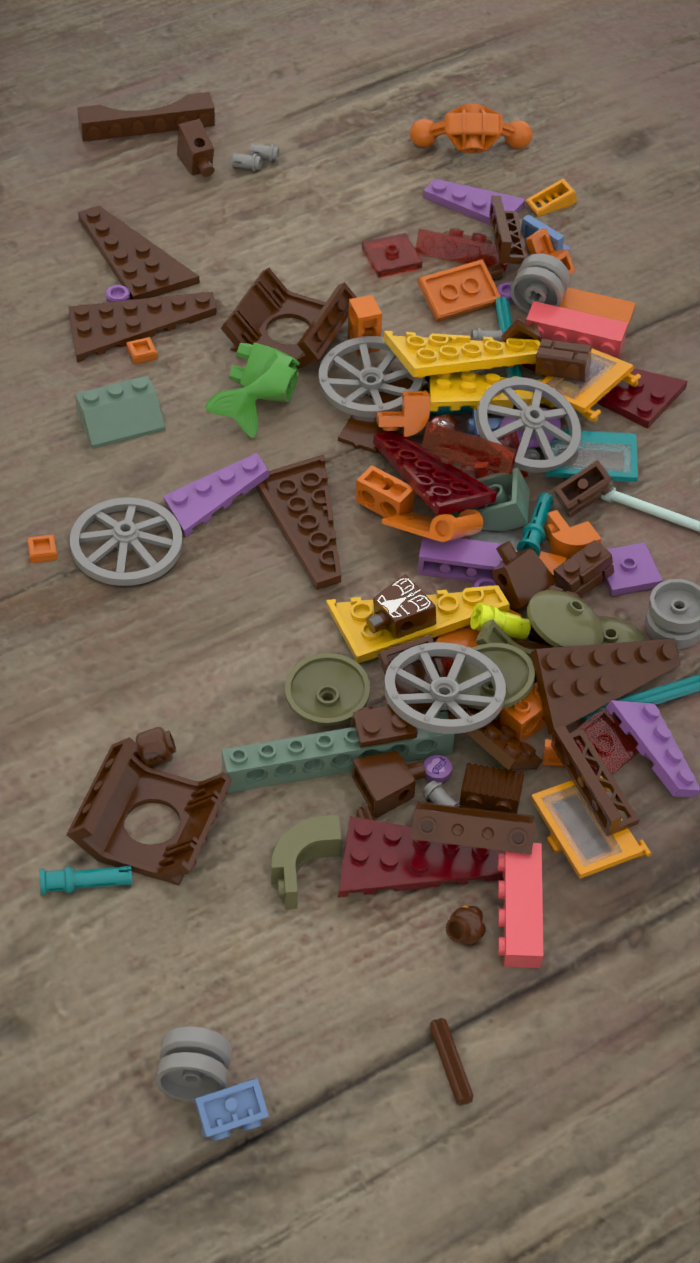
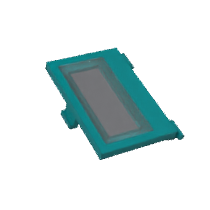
[545,429,638,482]

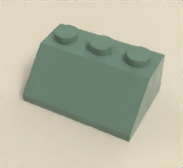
[75,375,165,449]

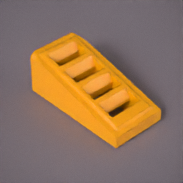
[525,178,577,217]

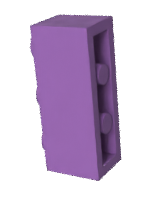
[417,537,502,582]

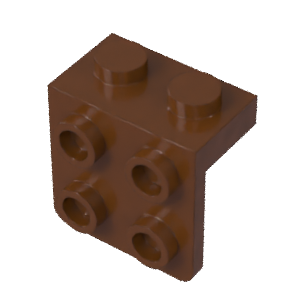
[351,704,418,748]

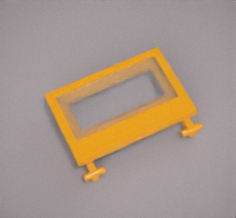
[541,349,641,422]
[531,776,652,879]

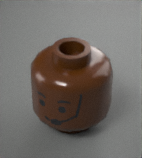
[133,727,177,768]

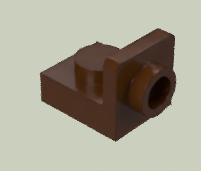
[502,319,541,342]

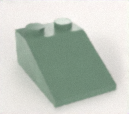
[449,468,530,532]

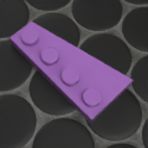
[423,179,526,226]
[163,453,269,537]
[606,700,700,798]

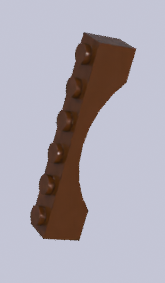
[77,92,215,142]

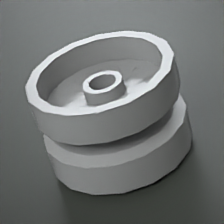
[510,253,570,313]
[645,579,700,649]
[155,1026,232,1103]

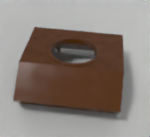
[220,267,357,369]
[66,737,232,885]

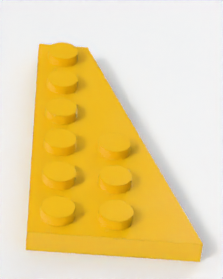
[383,331,540,378]
[429,371,579,411]
[326,585,510,664]

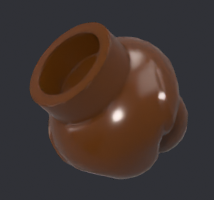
[446,906,486,945]

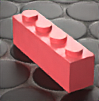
[526,301,628,359]
[497,843,543,968]

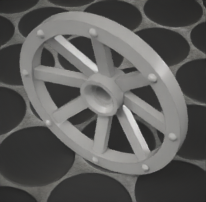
[319,336,424,417]
[476,377,581,473]
[70,497,182,586]
[384,642,506,734]

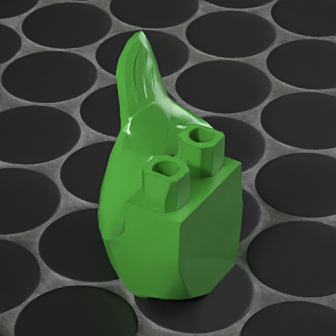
[205,343,300,438]

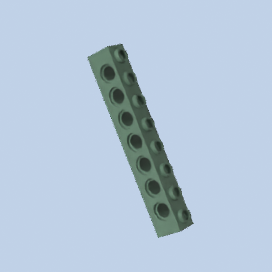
[222,711,455,793]

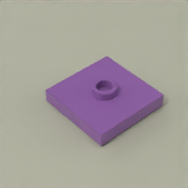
[604,542,663,596]

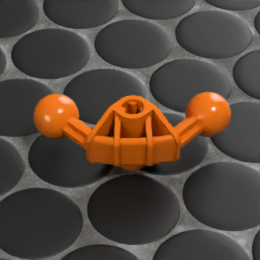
[410,104,533,154]

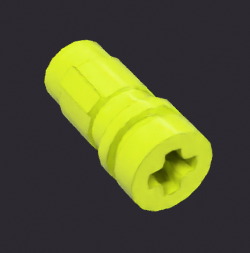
[470,602,531,641]

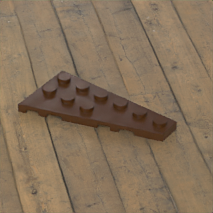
[78,206,200,300]
[68,292,216,363]
[255,454,341,590]
[531,638,681,735]

